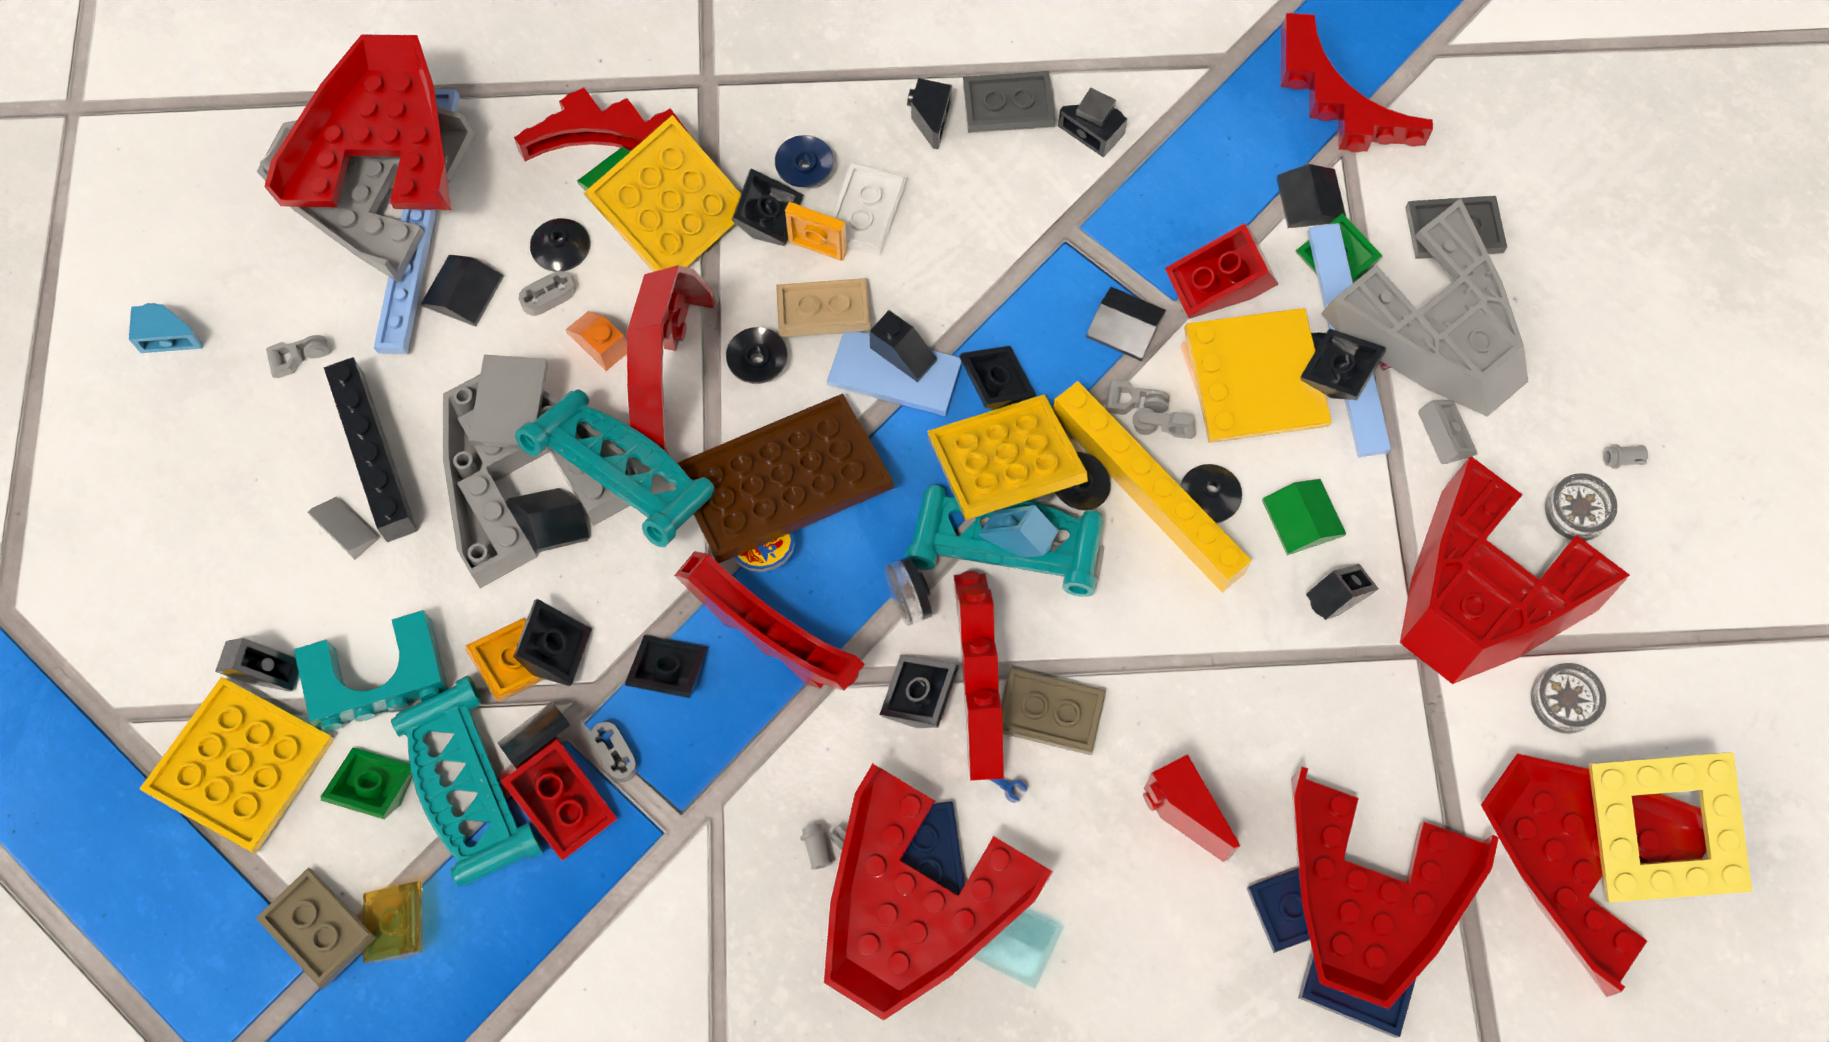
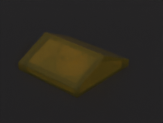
[363,881,423,963]

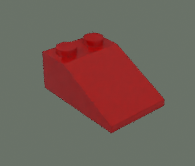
[1165,223,1278,319]
[500,736,617,861]
[1143,754,1241,862]

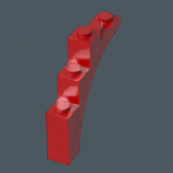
[1281,13,1433,152]
[514,87,696,162]
[674,551,865,691]
[953,571,1004,781]

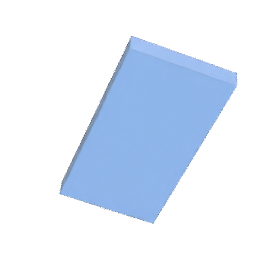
[827,332,962,416]

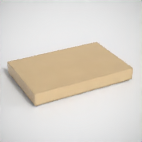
[776,278,871,337]

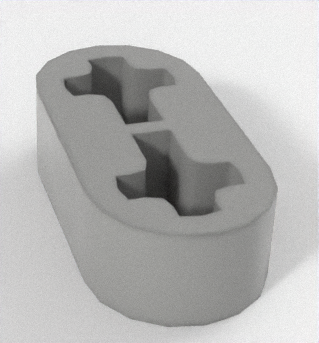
[519,271,575,316]
[589,722,637,782]

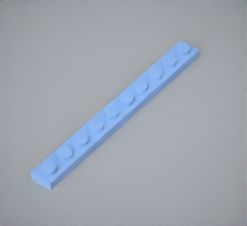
[374,89,460,354]

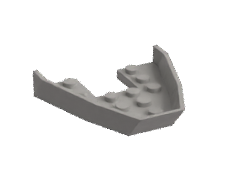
[256,107,475,283]
[1321,198,1528,416]

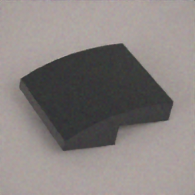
[497,702,571,767]

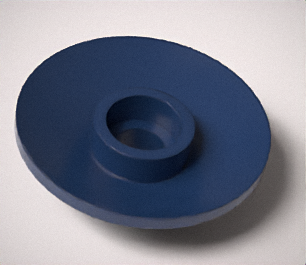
[775,135,833,187]

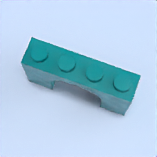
[294,610,448,732]

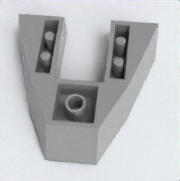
[443,374,639,588]

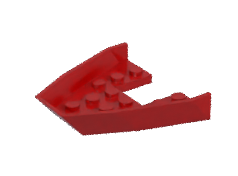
[264,34,452,210]
[627,265,715,459]
[1400,455,1630,684]
[1481,753,1707,997]
[824,763,1054,1021]
[1291,766,1499,1009]

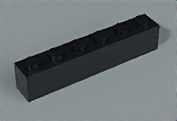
[323,357,417,542]

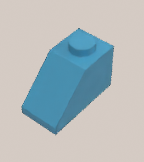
[129,303,202,353]
[979,505,1059,558]

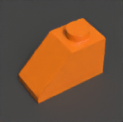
[565,311,627,371]

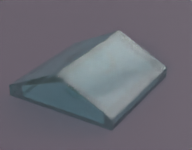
[973,908,1064,990]

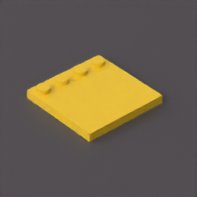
[583,115,741,272]
[1184,308,1332,443]
[927,394,1088,520]
[139,676,334,855]

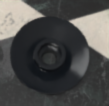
[530,218,590,272]
[726,327,788,384]
[1055,452,1111,511]
[1180,464,1242,523]

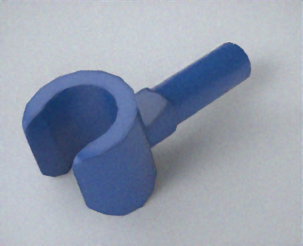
[991,779,1027,803]

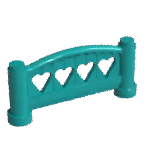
[515,389,714,547]
[904,485,1103,597]
[391,675,544,887]

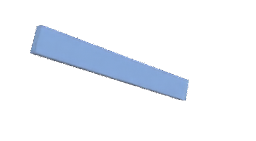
[1307,223,1391,458]

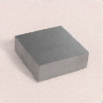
[1076,87,1116,127]

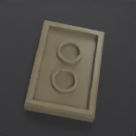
[1001,667,1106,755]
[256,867,376,990]

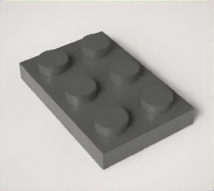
[963,71,1055,132]
[1405,195,1507,259]

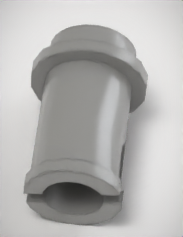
[1603,444,1648,469]
[800,824,833,870]

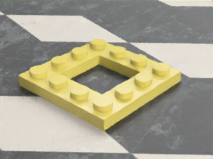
[1588,752,1752,903]

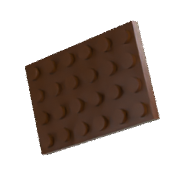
[677,393,894,563]

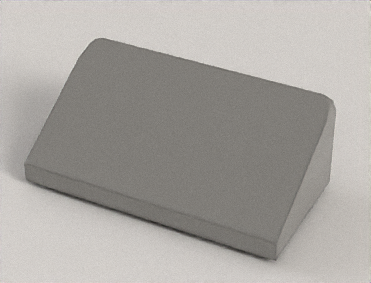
[1418,400,1478,464]
[307,497,379,560]

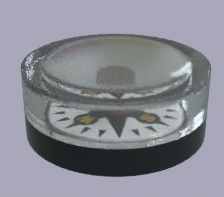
[1545,473,1618,541]
[884,556,932,626]
[1531,663,1606,734]

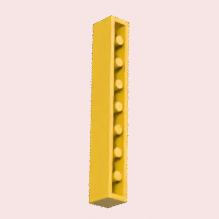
[1053,381,1252,593]

